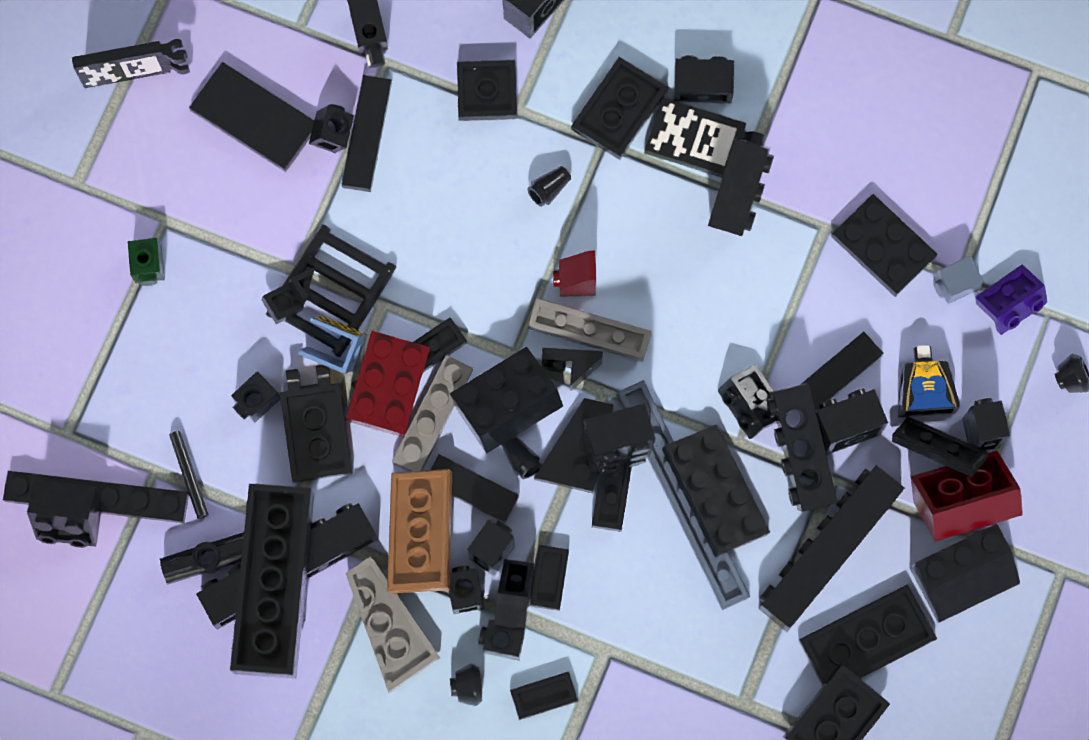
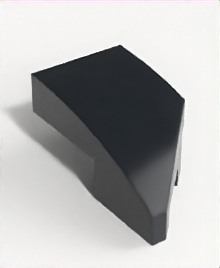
[261,268,314,325]

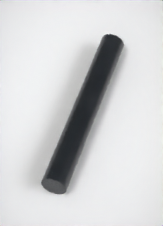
[169,431,209,519]

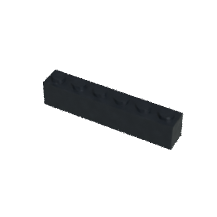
[759,465,905,632]
[196,503,379,630]

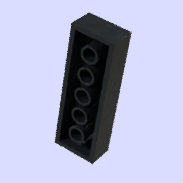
[230,483,315,679]

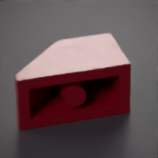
[553,250,596,297]

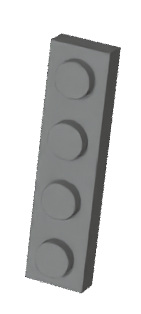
[528,298,652,362]
[392,355,473,472]

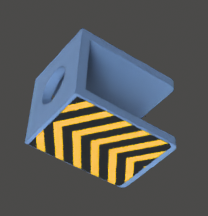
[297,315,368,374]

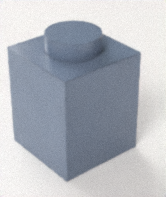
[933,256,984,304]

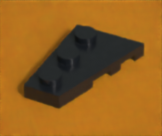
[534,398,614,494]

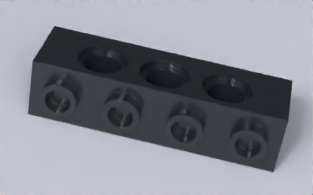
[766,383,838,512]

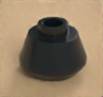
[1054,354,1089,393]
[449,664,483,706]

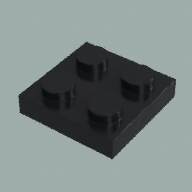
[457,60,517,121]

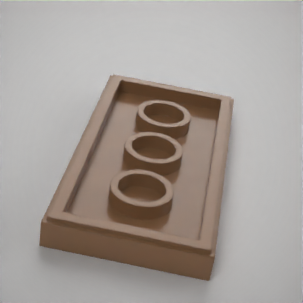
[387,469,453,594]

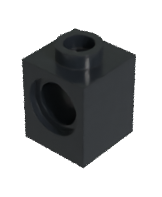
[309,104,354,153]
[231,371,280,423]
[449,565,484,614]
[478,619,526,661]

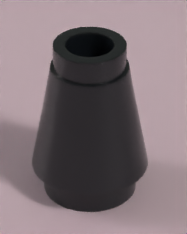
[527,166,572,207]
[501,436,542,479]

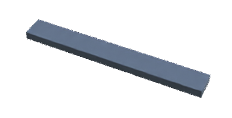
[616,380,750,611]

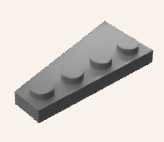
[345,556,440,693]

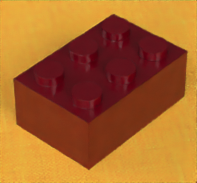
[346,331,430,438]
[910,450,1023,542]

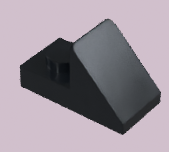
[542,347,603,391]

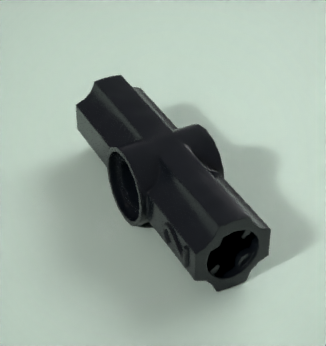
[159,532,244,585]

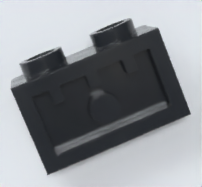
[718,365,789,439]

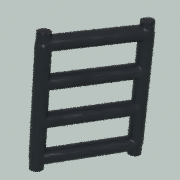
[265,224,397,358]

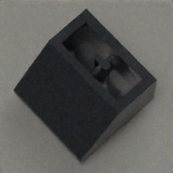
[27,480,100,548]

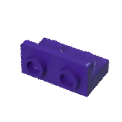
[975,264,1048,335]

